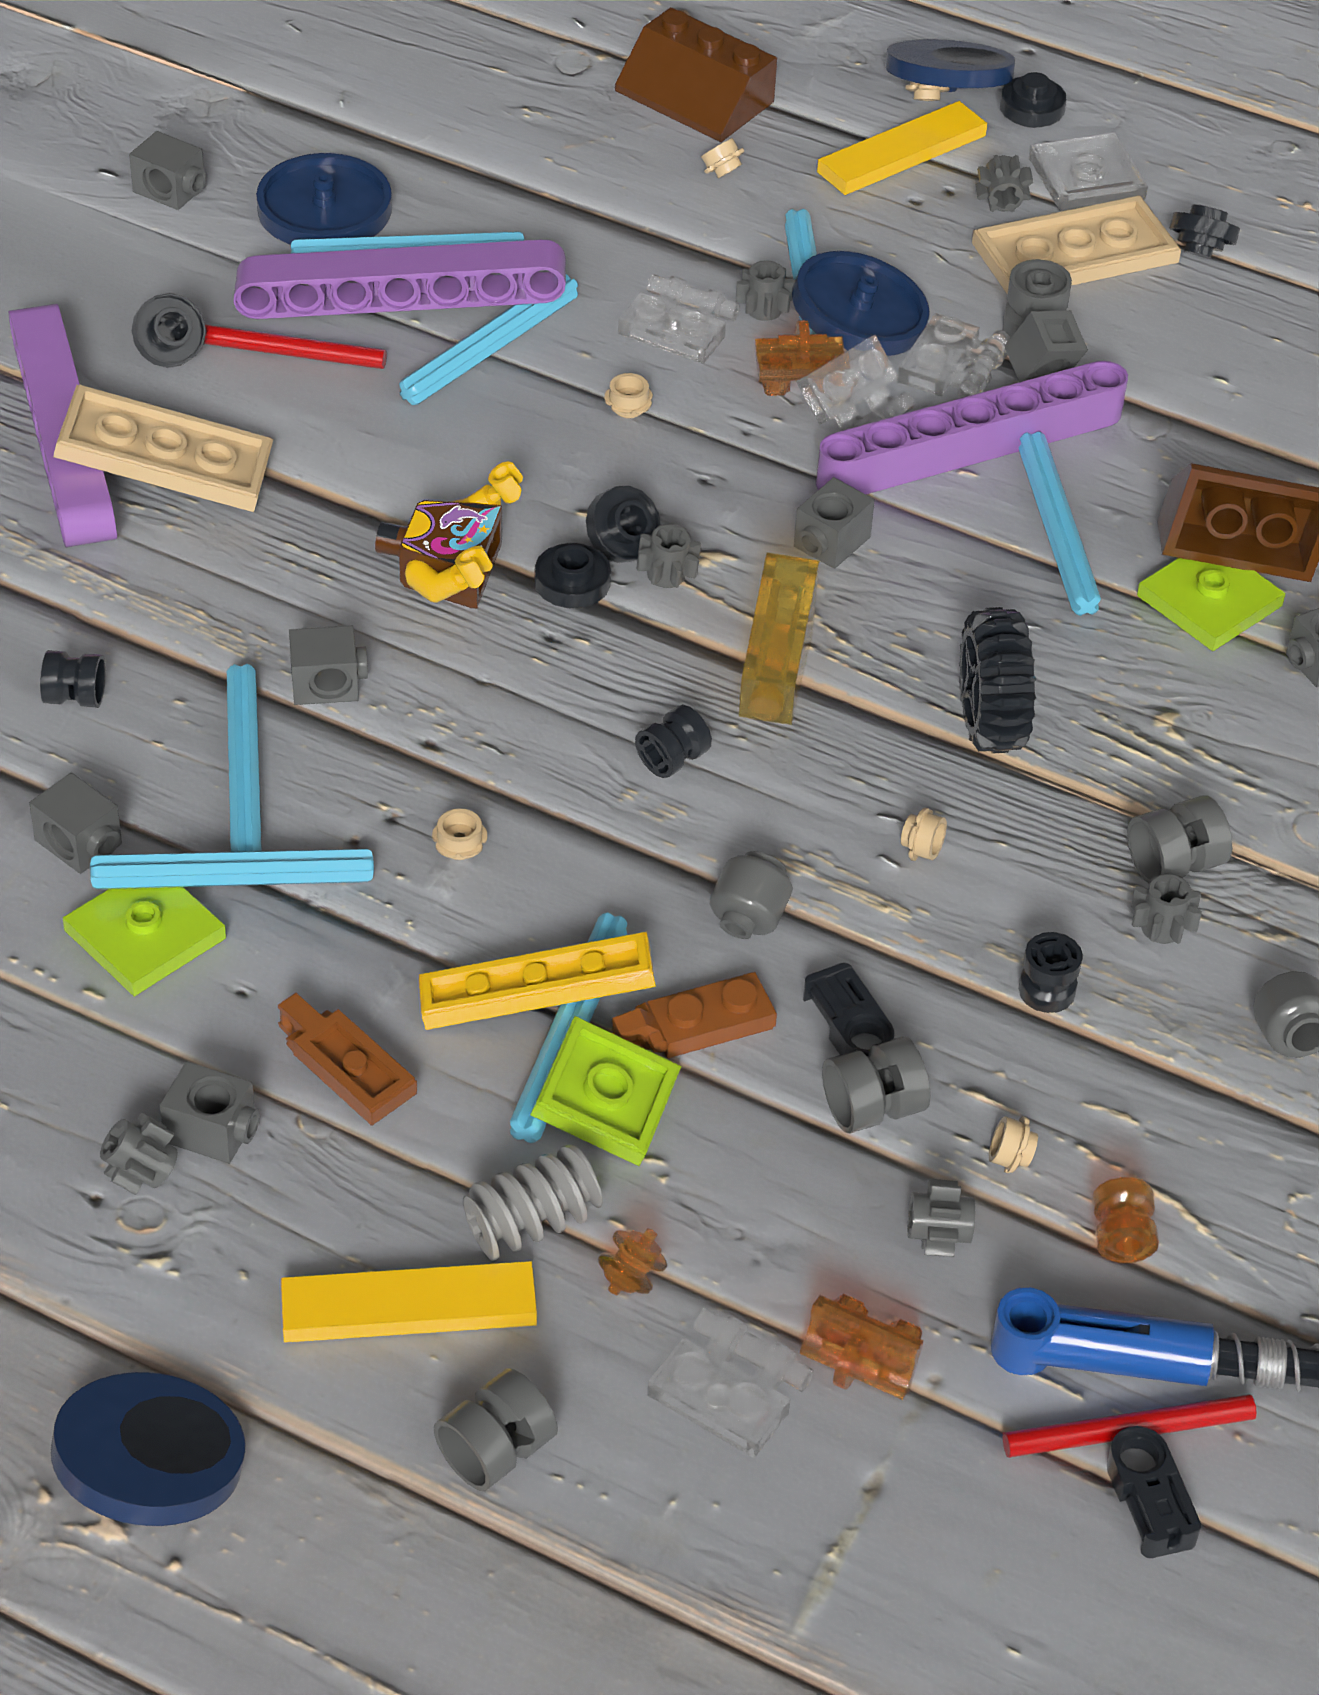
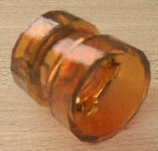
[1092,1177,1159,1263]

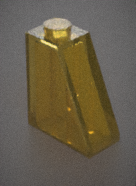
[739,552,820,725]

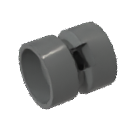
[1002,259,1072,341]
[1127,795,1233,884]
[822,1036,931,1134]
[434,1368,558,1491]

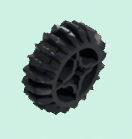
[959,607,1036,754]

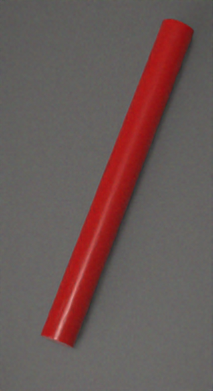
[204,325,387,369]
[1003,1394,1257,1458]

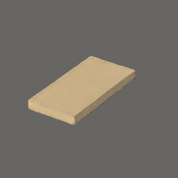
[972,195,1181,294]
[53,385,273,512]

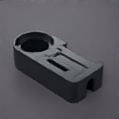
[803,963,894,1056]
[1107,1426,1201,1558]

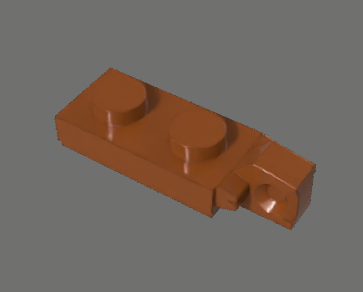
[612,972,777,1059]
[278,993,417,1126]

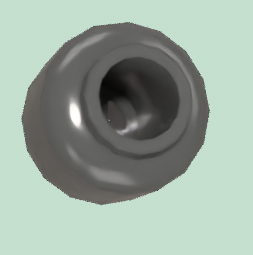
[709,851,793,939]
[1253,971,1319,1058]

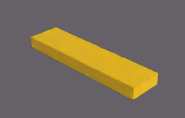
[817,101,987,195]
[419,932,656,1030]
[281,1261,537,1343]

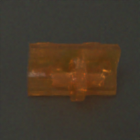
[754,320,848,396]
[799,1293,924,1400]

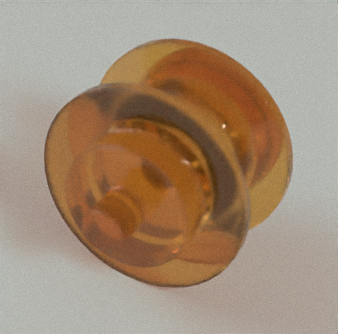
[598,1228,667,1295]

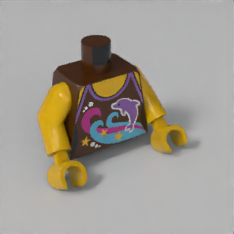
[375,461,523,609]

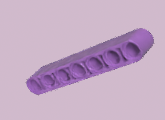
[233,240,566,319]
[8,304,117,548]
[816,361,1128,494]

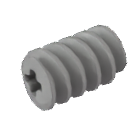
[463,1145,603,1261]

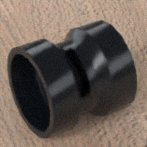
[40,650,106,708]
[635,705,712,778]
[1018,932,1083,1013]

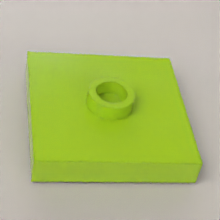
[1137,558,1286,651]
[62,887,226,997]
[530,1016,681,1166]

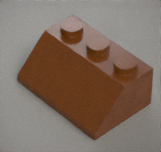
[615,7,777,142]
[1157,463,1319,582]

